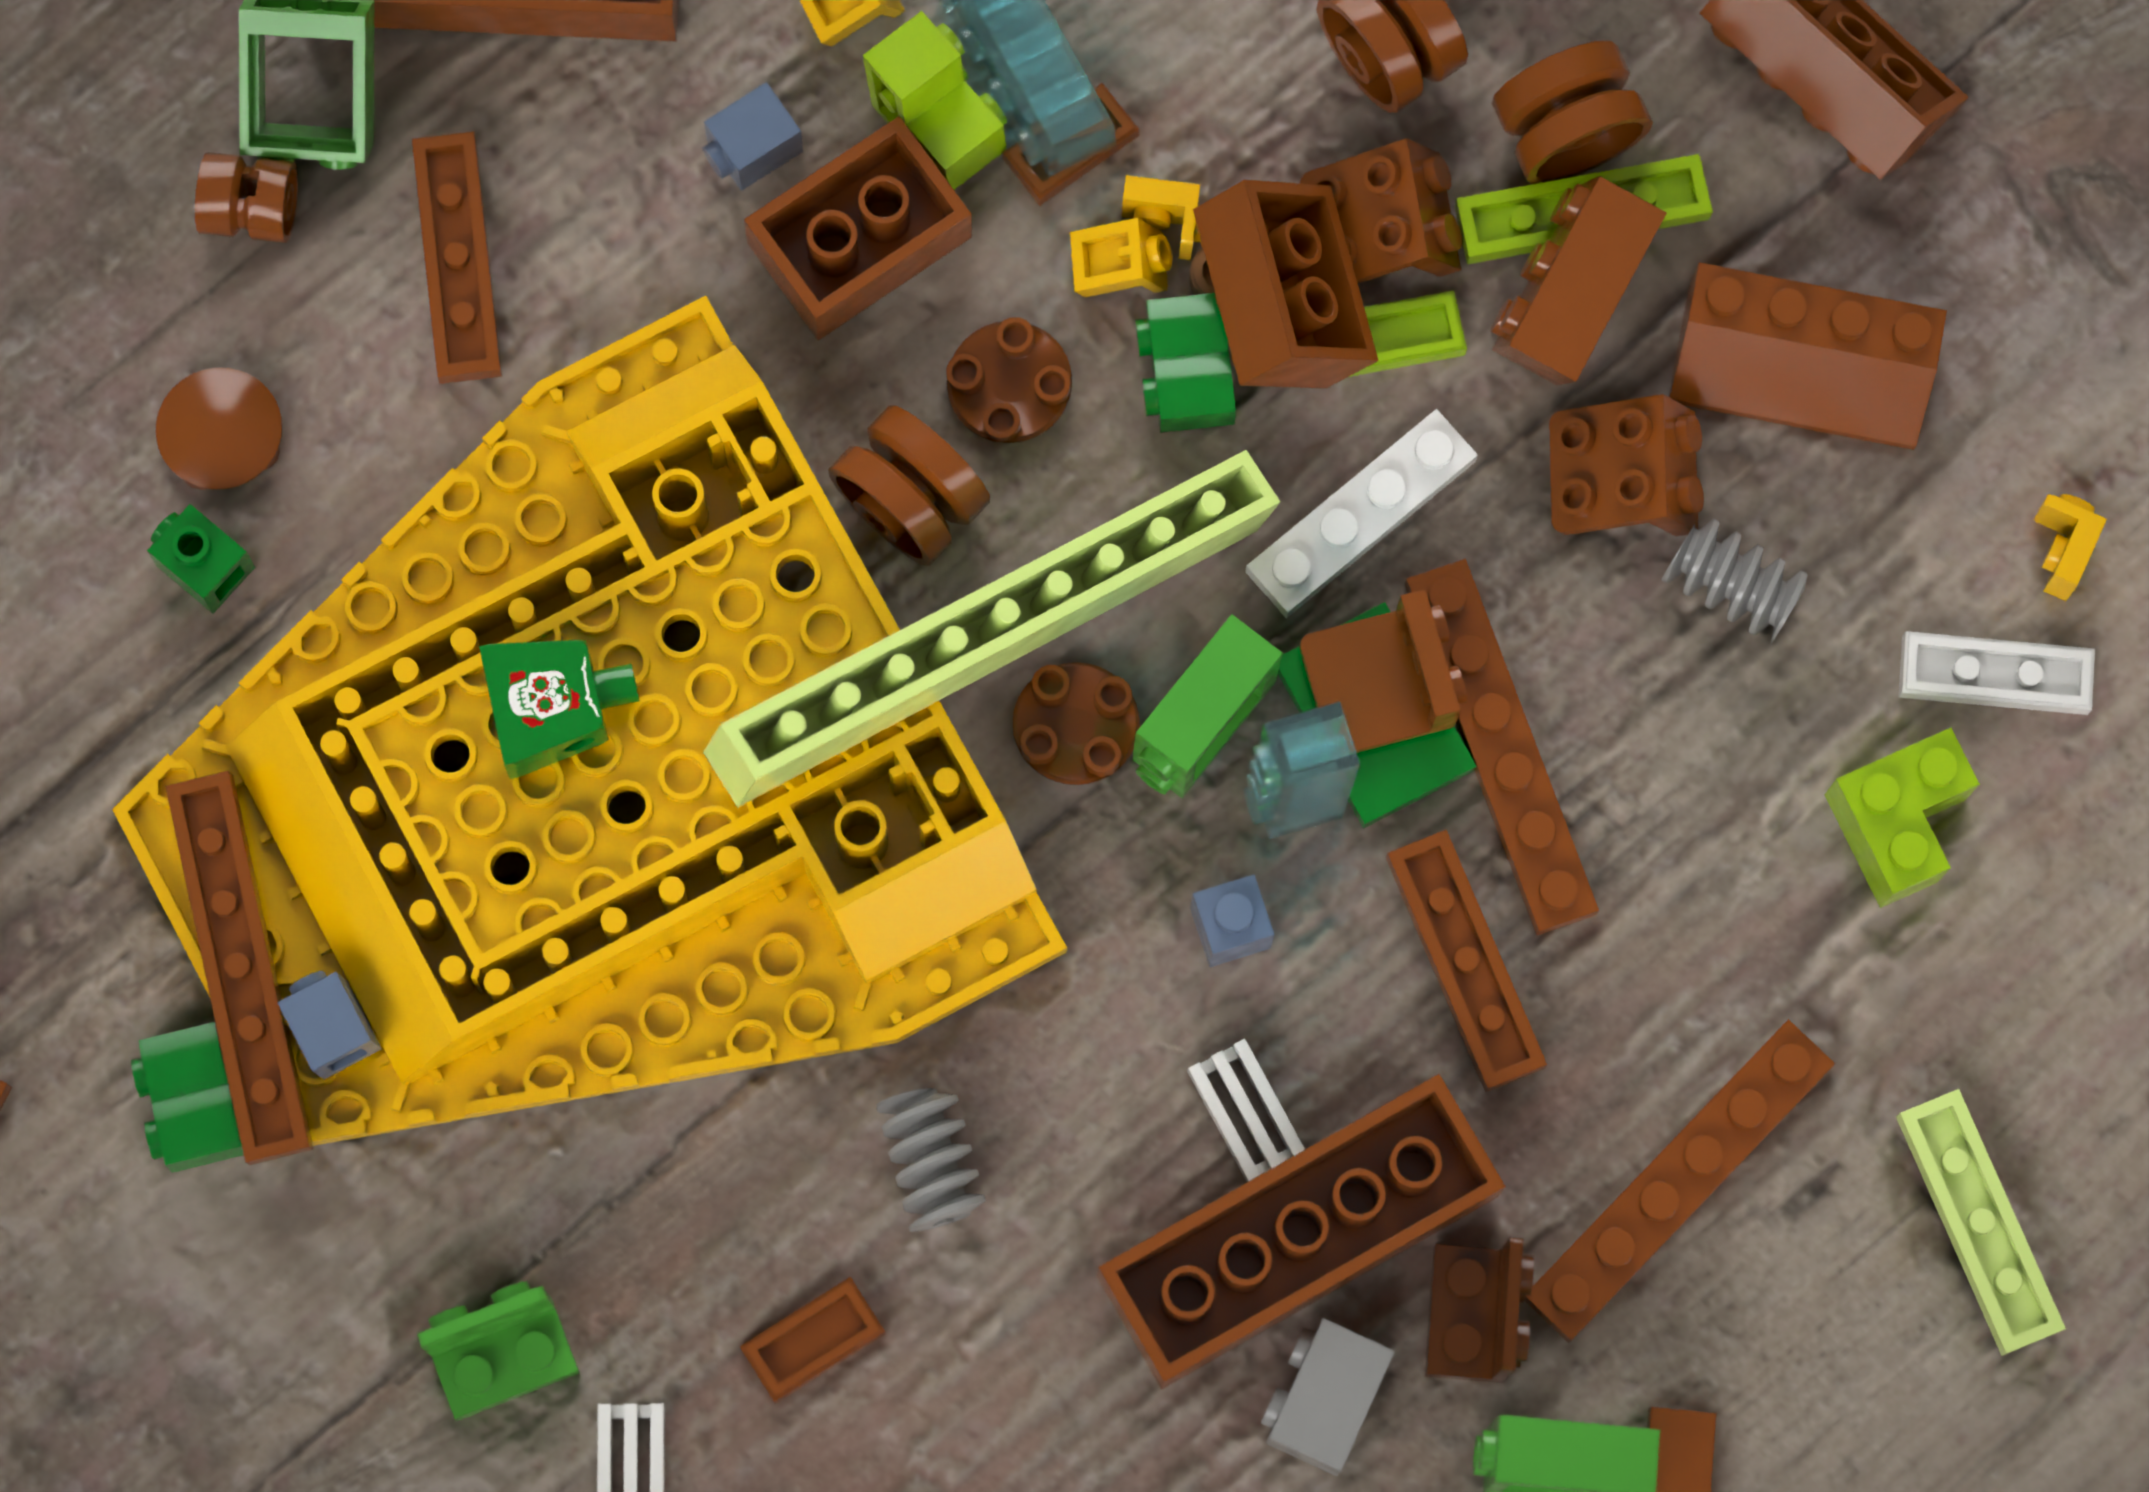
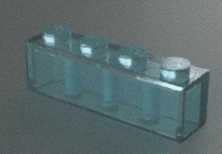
[938,0,1117,177]
[1244,702,1360,839]

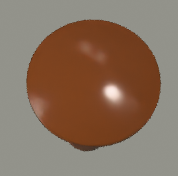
[946,317,1072,443]
[156,368,282,490]
[1013,662,1140,785]

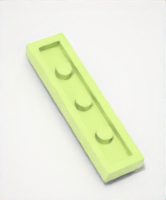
[1896,1089,2066,1356]

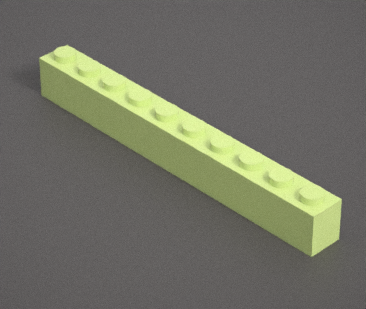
[703,450,1280,807]

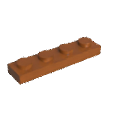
[412,131,502,384]
[1386,829,1547,1093]

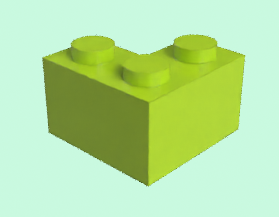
[862,11,1007,190]
[1824,727,1980,908]

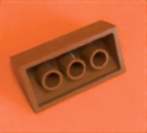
[1699,0,1969,180]
[1669,262,1947,450]

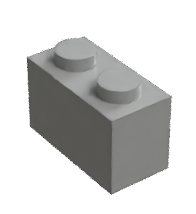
[1261,1318,1395,1476]

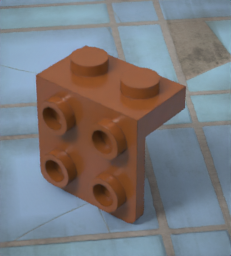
[1300,138,1462,283]
[1549,394,1704,537]
[1300,589,1467,757]

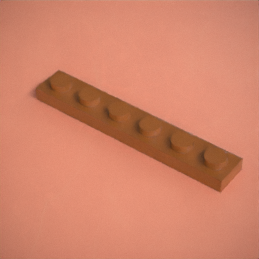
[1404,558,1599,936]
[165,771,314,1165]
[1525,1019,1836,1343]

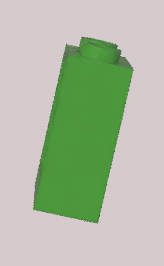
[239,0,375,169]
[1132,614,1283,799]
[1473,1415,1660,1492]

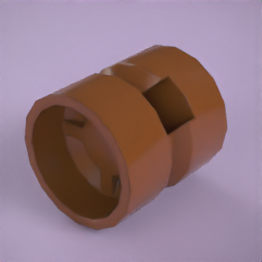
[195,152,298,243]

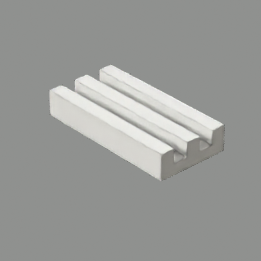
[1187,1038,1305,1182]
[597,1403,665,1492]

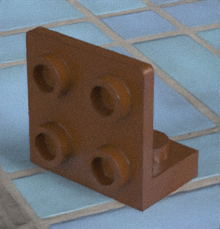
[1425,1237,1534,1383]

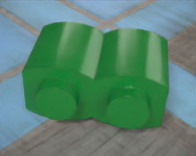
[1135,293,1236,433]
[131,1022,244,1173]

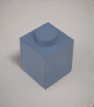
[702,82,803,191]
[1190,874,1275,968]
[277,971,382,1080]

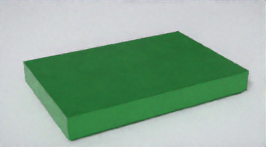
[1278,602,1477,829]

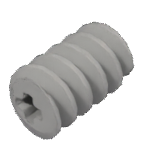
[1661,518,1807,644]
[876,1088,986,1232]

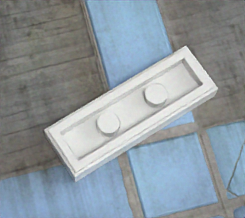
[1899,631,2095,715]

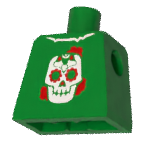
[479,640,640,779]

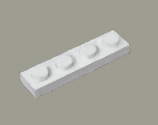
[1245,409,1478,619]

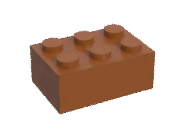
[744,116,972,341]
[1490,176,1667,385]
[1193,179,1379,389]

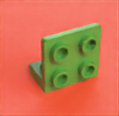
[417,1281,580,1421]

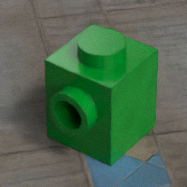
[147,504,256,614]

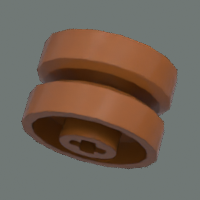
[1316,0,1469,113]
[1492,41,1653,184]
[828,405,990,566]

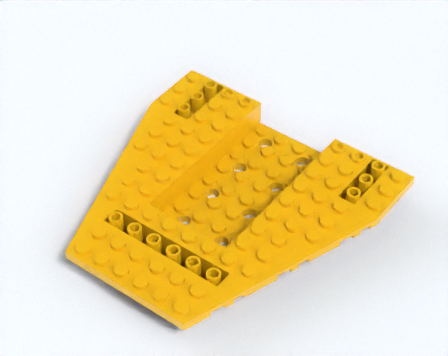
[112,295,1067,1146]

